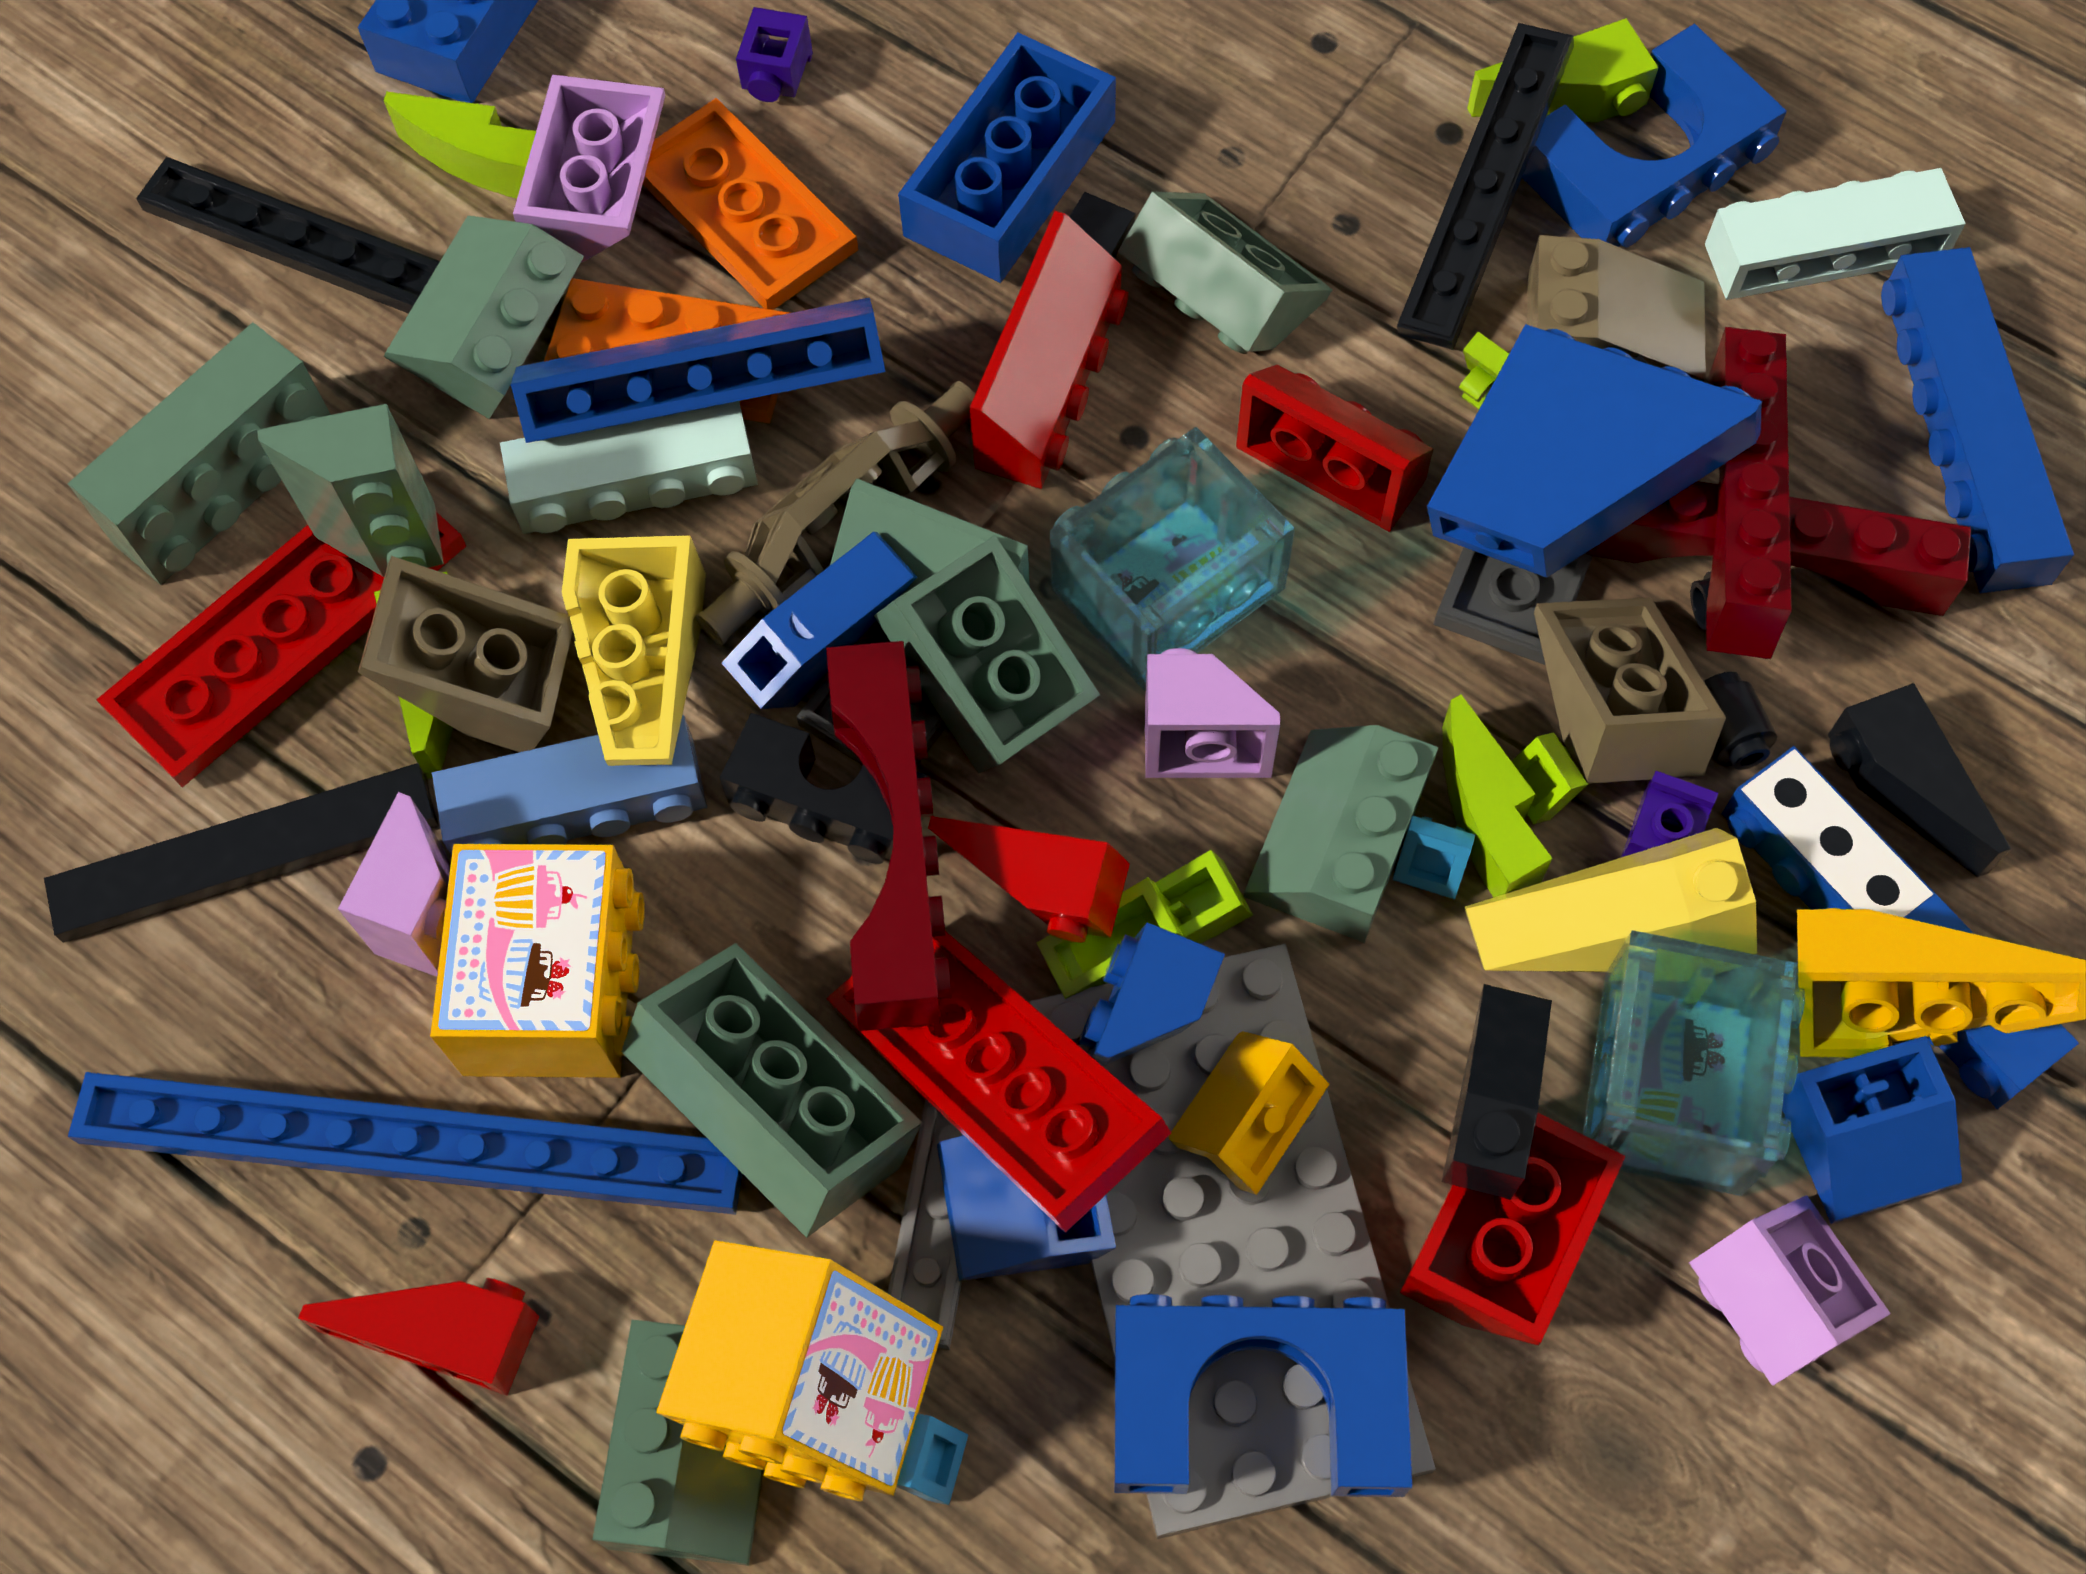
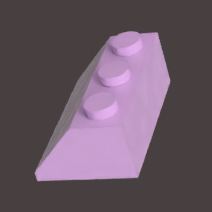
[513,75,665,263]

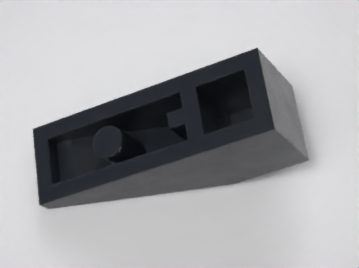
[1828,683,2011,877]
[1442,984,1552,1200]

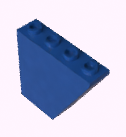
[1427,324,1762,578]

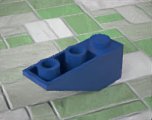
[722,532,917,709]

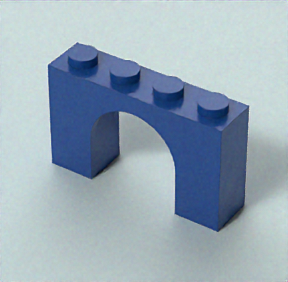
[1522,23,1787,248]
[1114,1294,1412,1497]

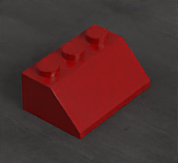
[1236,364,1434,532]
[1400,1113,1626,1346]

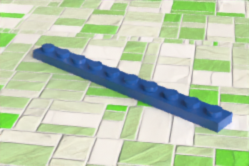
[68,1072,743,1215]

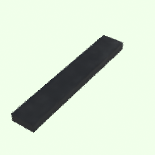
[1397,23,1574,350]
[136,156,440,314]
[44,763,438,943]

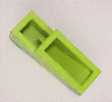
[383,91,536,198]
[1442,694,1553,898]
[1037,850,1253,999]

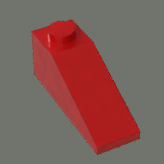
[928,816,1130,943]
[298,1278,540,1396]

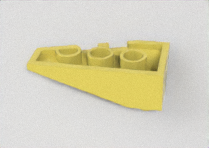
[562,535,706,766]
[1464,828,1757,973]

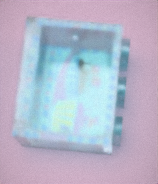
[1050,427,1295,692]
[1583,930,1805,1196]

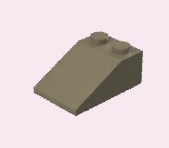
[1527,235,1706,382]
[358,556,573,752]
[1534,597,1726,784]

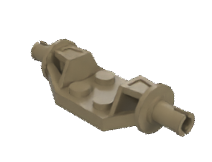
[695,381,975,645]

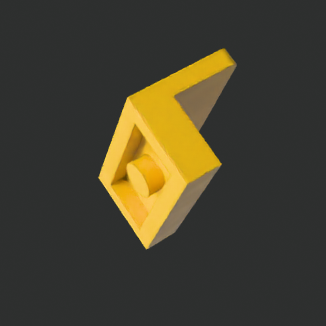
[1169,1031,1330,1195]

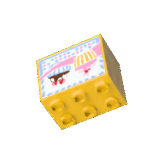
[430,844,645,1078]
[656,1240,943,1501]

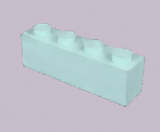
[1705,168,1966,300]
[500,401,758,534]

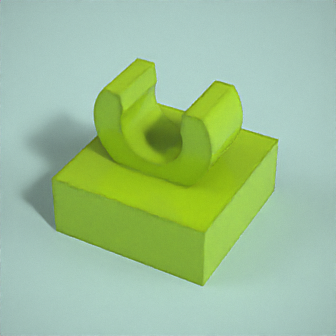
[1459,332,1509,410]
[1512,732,1588,824]

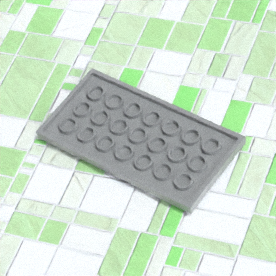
[1030,944,1436,1539]

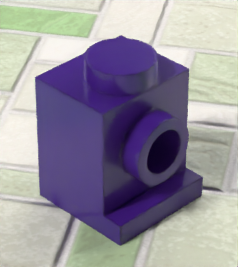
[736,7,813,102]
[1621,771,1718,857]

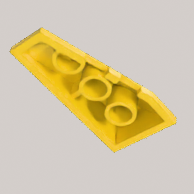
[1797,908,2086,1058]

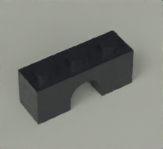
[720,713,928,864]

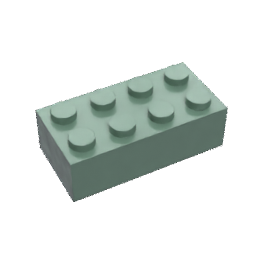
[67,322,331,585]
[621,943,922,1238]

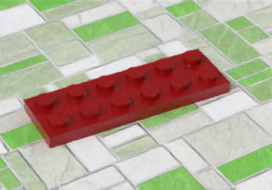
[96,512,467,788]
[826,931,1171,1233]

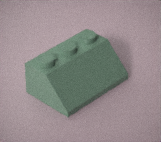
[1118,192,1333,354]
[383,215,584,419]
[257,404,444,577]
[830,478,1030,597]
[874,535,1100,774]
[1243,725,1438,943]
[592,1319,764,1566]

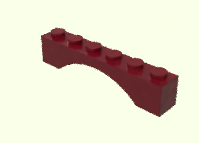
[1706,327,1792,659]
[1586,481,1971,616]
[826,641,952,1031]

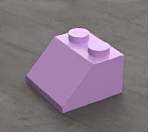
[1145,648,1280,778]
[338,792,451,977]
[1689,1195,1891,1386]

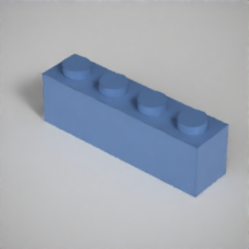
[432,715,707,855]

